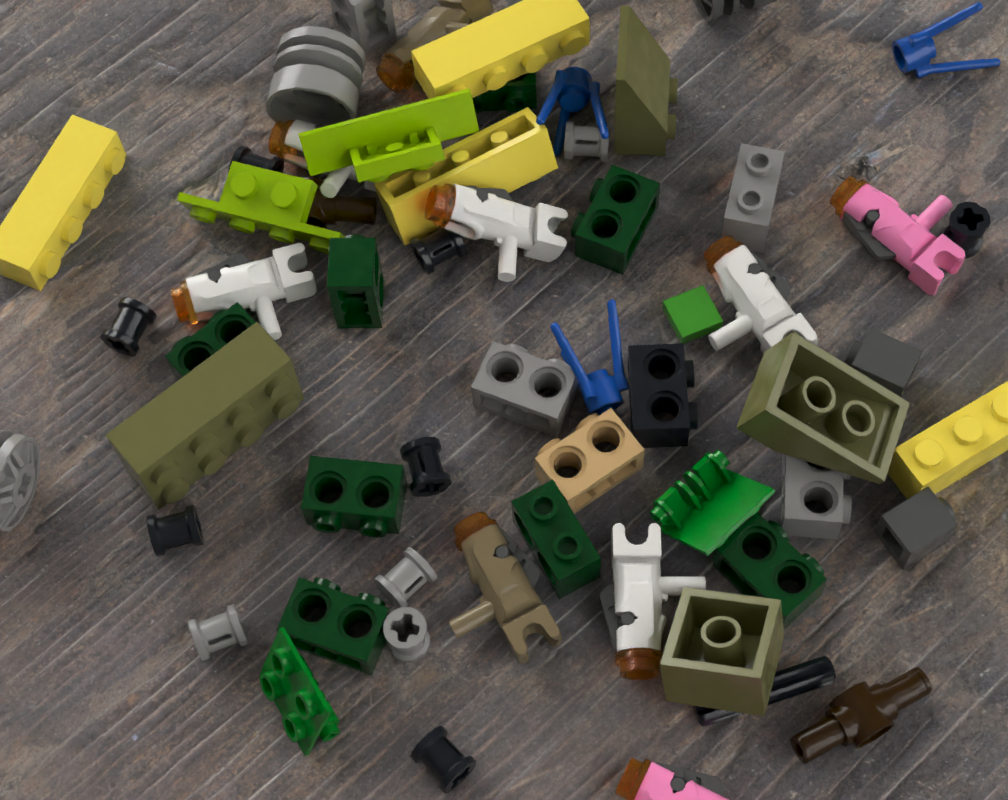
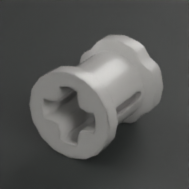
[564,121,610,162]
[374,547,437,609]
[188,604,249,661]
[383,607,431,663]

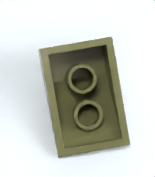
[614,5,678,156]
[736,332,910,484]

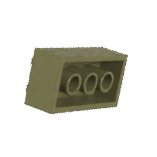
[105,322,304,510]

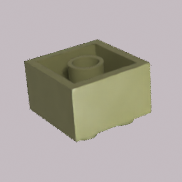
[660,587,784,716]

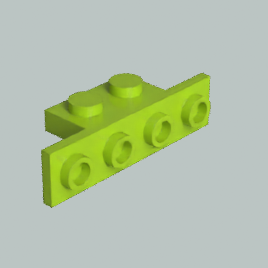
[298,89,479,183]
[177,161,345,254]

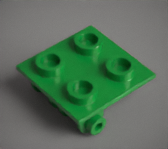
[649,450,775,556]
[259,627,340,756]

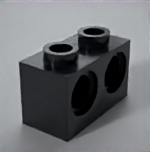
[627,343,698,448]

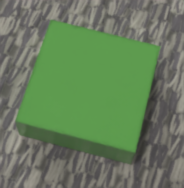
[662,285,723,344]

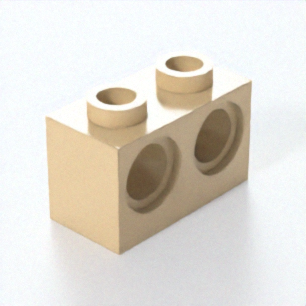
[535,408,645,514]

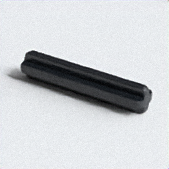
[693,656,836,726]

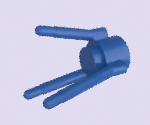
[892,2,1001,79]
[536,67,609,156]
[550,299,630,415]

